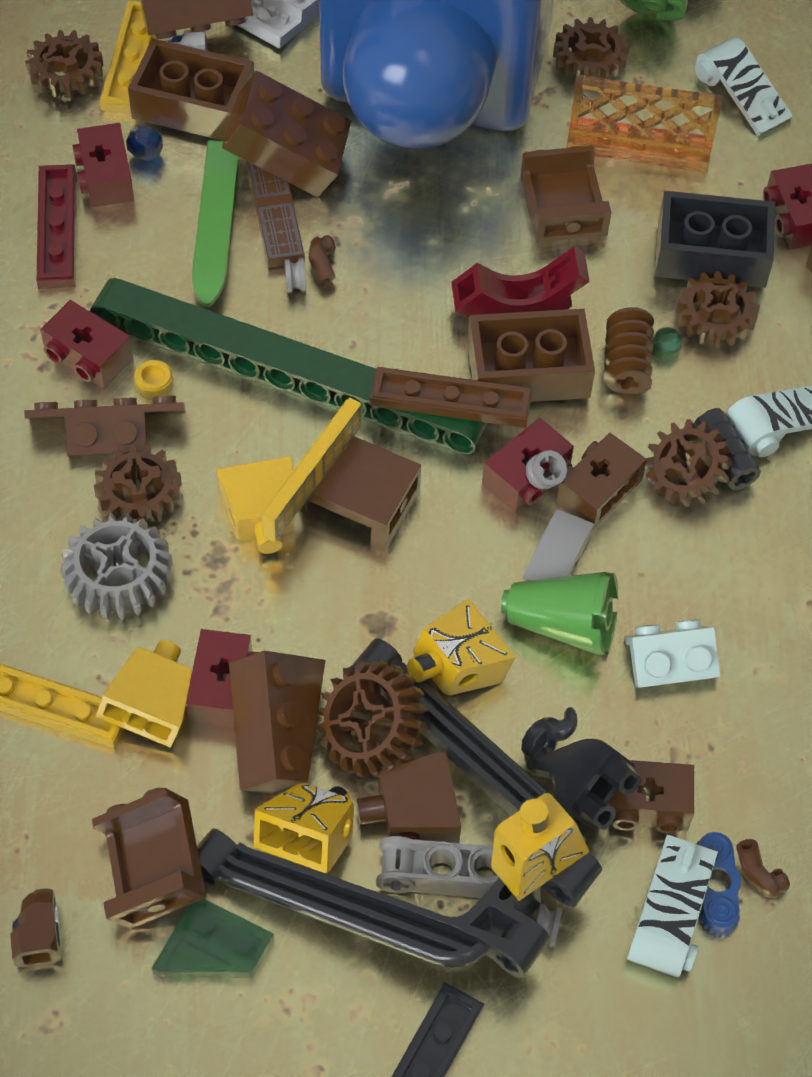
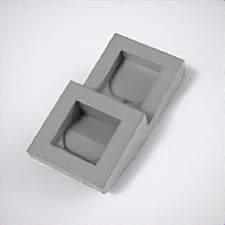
[523,509,594,581]

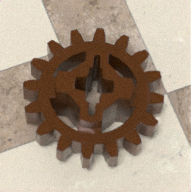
[553,17,630,84]
[25,30,104,98]
[675,271,760,347]
[645,419,733,507]
[94,444,182,522]

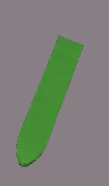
[192,140,239,307]

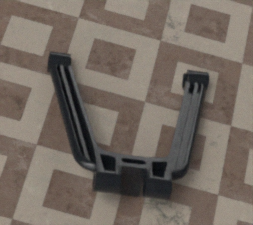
[197,638,602,978]

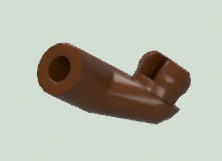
[308,235,336,284]
[736,839,790,898]

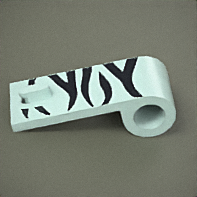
[695,37,793,137]
[726,385,812,457]
[627,834,718,978]

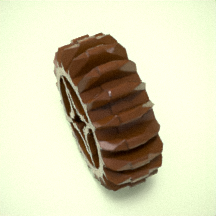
[316,660,429,778]

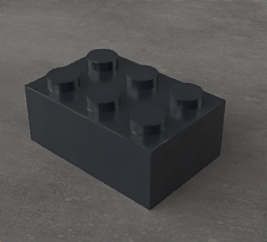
[655,190,775,288]

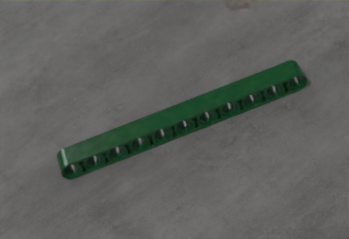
[90,278,488,454]

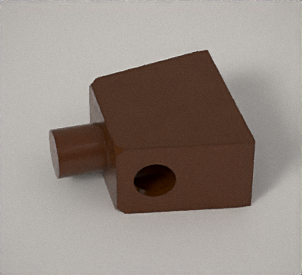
[356,751,461,843]

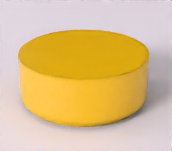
[134,360,174,399]

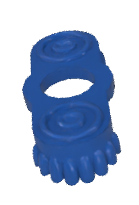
[696,832,741,937]

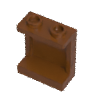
[520,145,612,243]
[301,436,422,547]
[92,788,207,929]

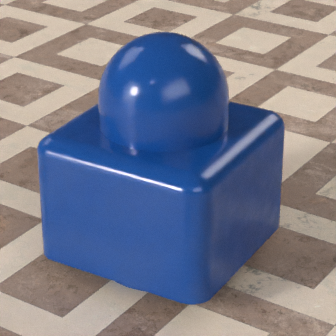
[319,0,554,149]

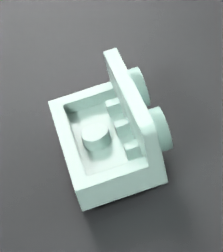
[625,619,720,688]

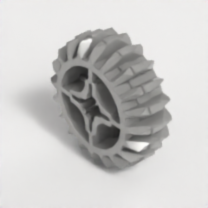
[60,513,173,621]

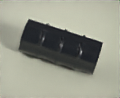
[694,408,761,491]

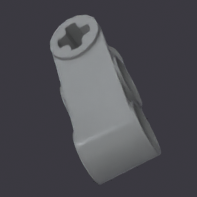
[376,836,499,898]

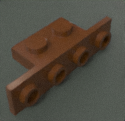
[24,396,186,456]

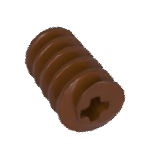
[603,307,654,395]

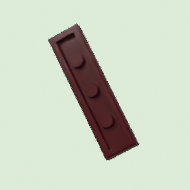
[36,164,77,289]

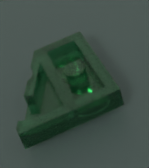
[151,899,274,978]

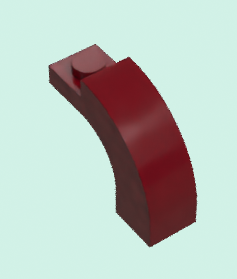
[451,246,590,318]

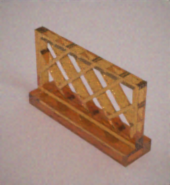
[566,75,723,172]

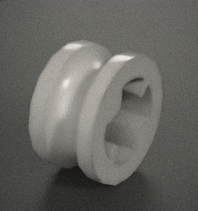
[285,258,306,293]
[526,450,567,489]
[537,903,563,948]

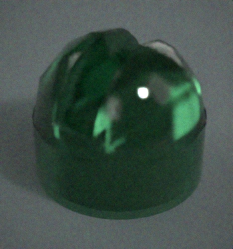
[652,327,682,361]

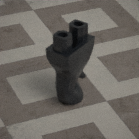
[521,707,642,830]

